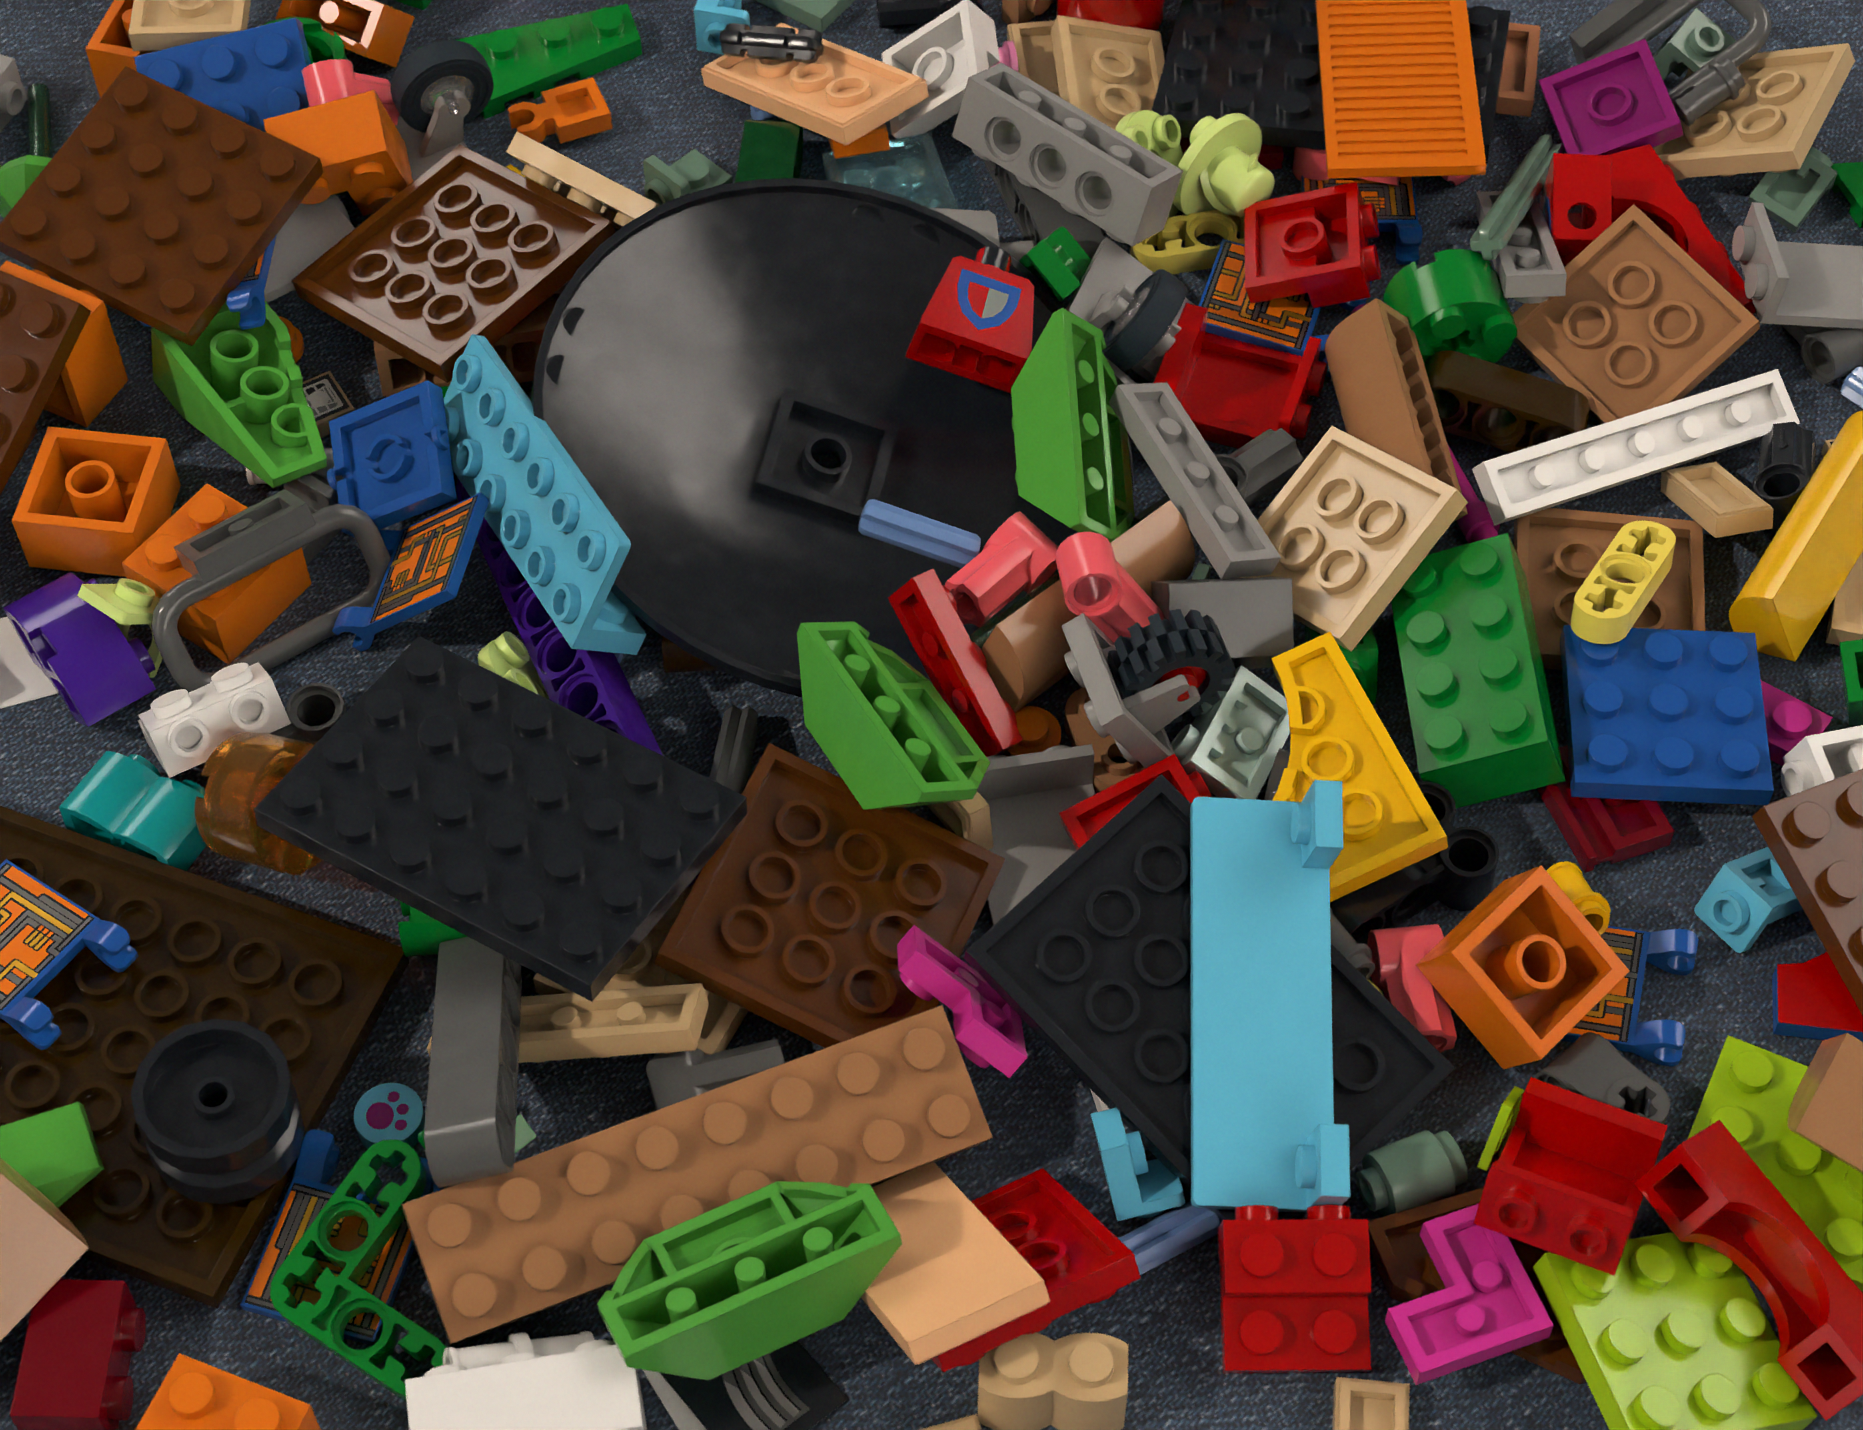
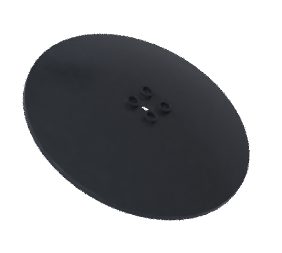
[531,178,1133,697]

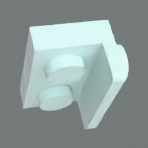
[1171,665,1290,800]

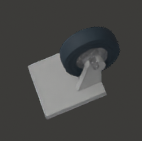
[391,40,494,181]
[1066,237,1195,383]

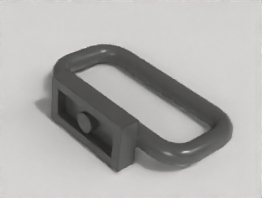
[1569,0,1772,96]
[151,489,391,692]

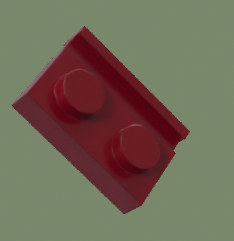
[1536,745,1674,873]

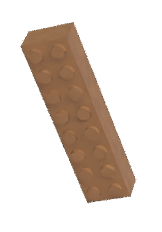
[402,1005,993,1347]

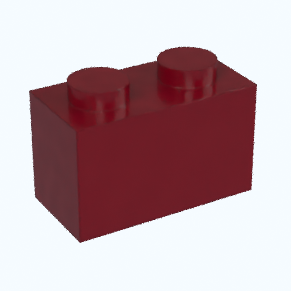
[9,1279,146,1430]

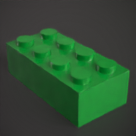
[1391,533,1566,808]

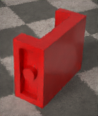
[1153,303,1328,449]
[1473,1077,1668,1276]

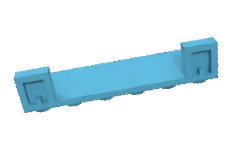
[444,334,646,655]
[1190,780,1350,1213]

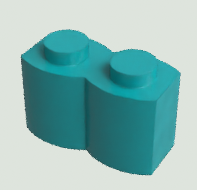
[59,751,221,871]

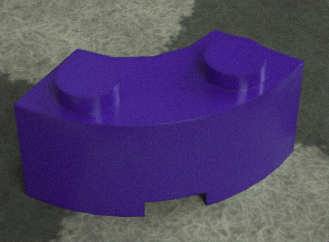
[3,572,156,727]

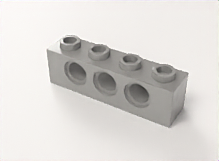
[952,63,1183,247]

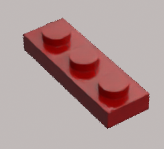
[888,569,1023,757]

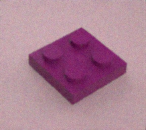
[1539,39,1684,155]

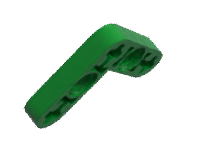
[270,1139,447,1402]

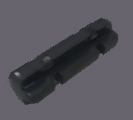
[719,23,824,63]

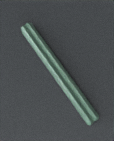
[1470,134,1564,261]

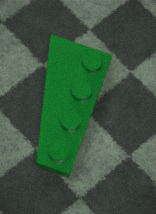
[418,3,642,119]

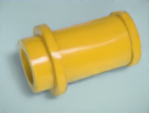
[1546,861,1611,936]

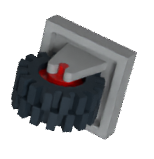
[1062,609,1235,768]

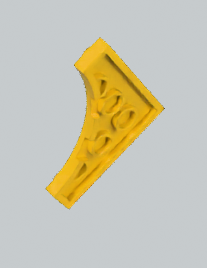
[1271,631,1448,902]

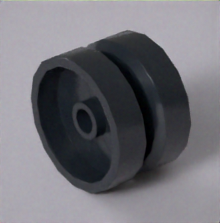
[131,1019,305,1204]

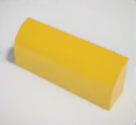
[1729,410,1863,662]

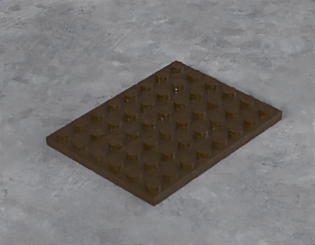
[0,806,409,1309]

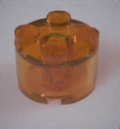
[195,732,322,876]

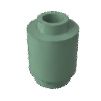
[1356,1130,1468,1216]

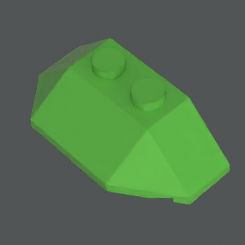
[1011,308,1135,543]
[797,621,990,810]
[597,1181,902,1380]

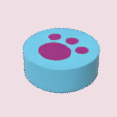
[354,1083,426,1149]

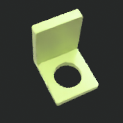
[77,578,179,678]

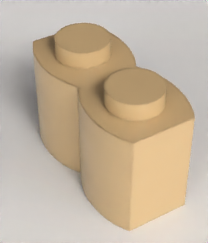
[978,1333,1128,1430]

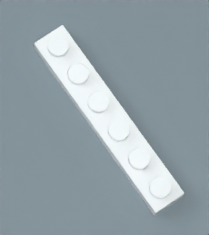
[1472,369,1800,526]

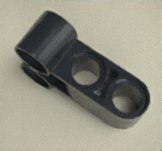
[1330,781,1499,945]

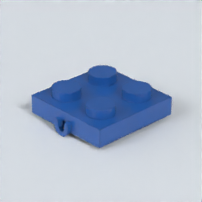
[327,380,457,538]

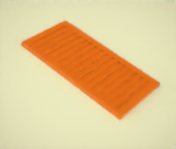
[1315,0,1486,178]

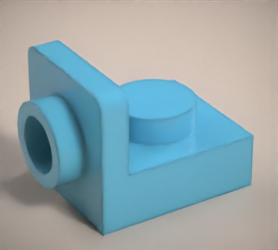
[694,0,750,55]
[1694,847,1803,953]
[1091,1108,1185,1221]

